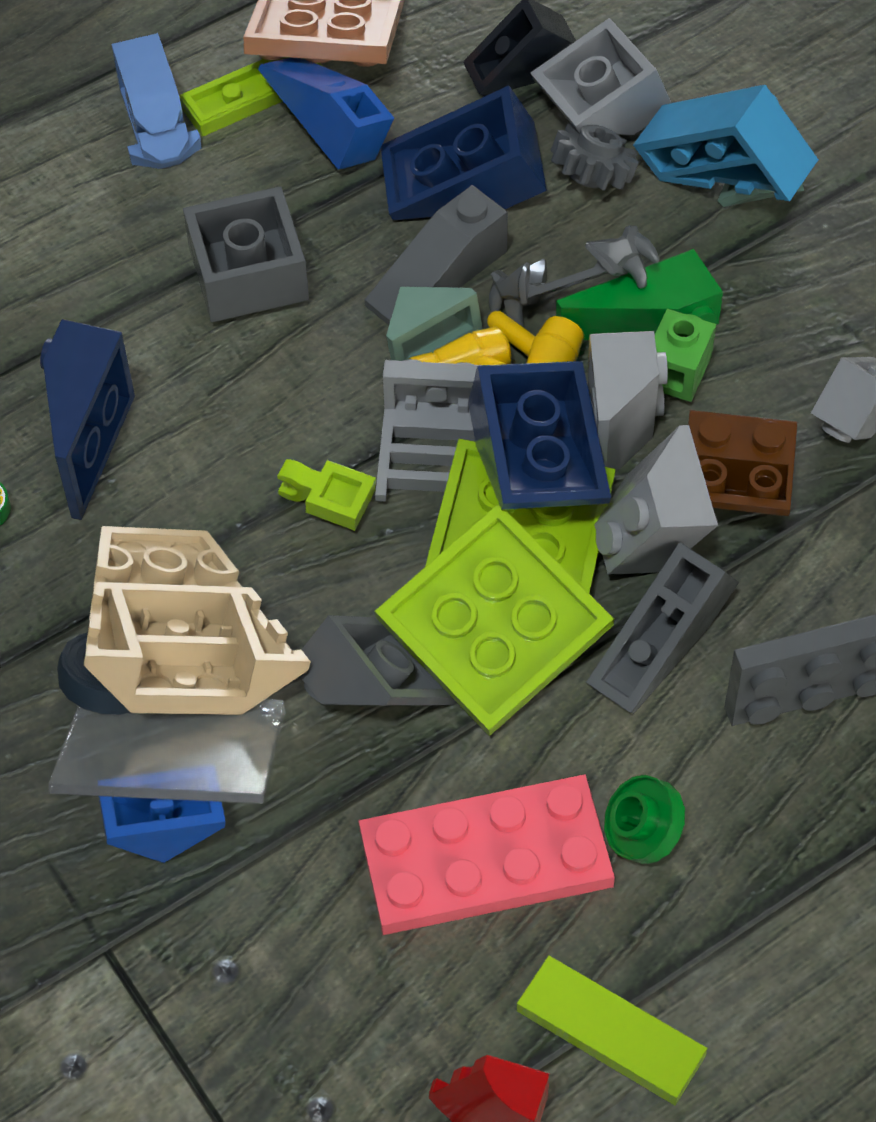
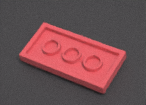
[359,774,615,935]

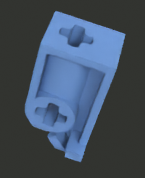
[111,33,202,169]

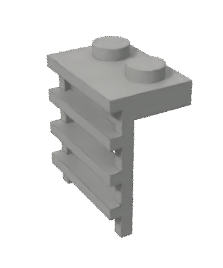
[375,359,479,501]

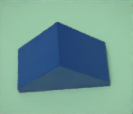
[98,770,226,863]

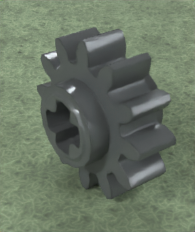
[551,124,639,190]

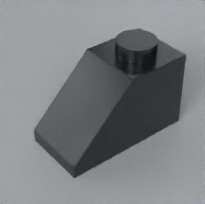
[463,0,576,97]

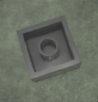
[183,186,309,322]

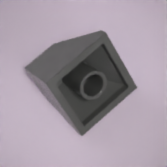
[300,615,456,705]

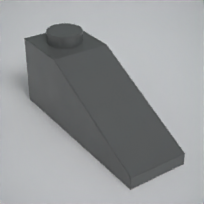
[364,185,508,325]
[586,542,739,715]

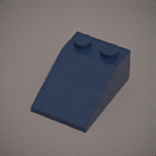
[381,85,547,220]
[40,319,135,520]
[468,361,611,510]

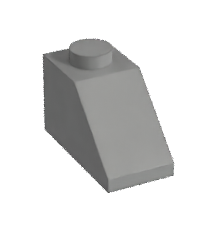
[811,357,876,443]

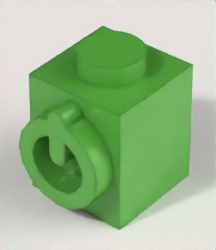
[655,309,716,402]

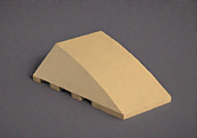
[84,526,311,715]

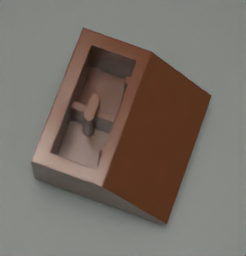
[688,410,798,516]

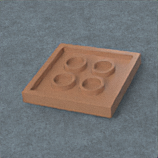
[243,0,405,67]

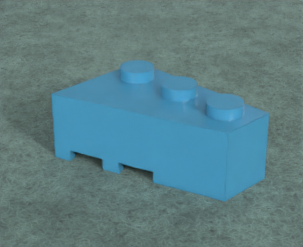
[633,84,819,201]

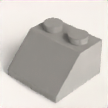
[531,18,671,135]
[587,331,668,473]
[594,425,718,574]

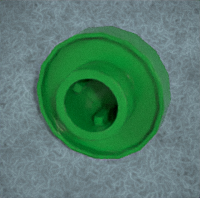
[604,775,685,864]

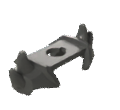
[489,225,659,327]

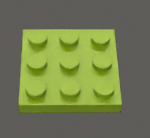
[425,438,616,594]
[375,503,614,737]

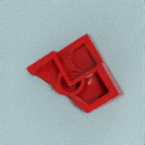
[429,1055,550,1122]

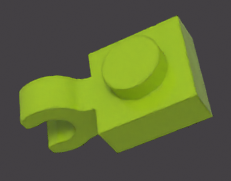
[277,459,376,531]

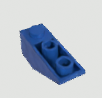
[258,57,394,170]

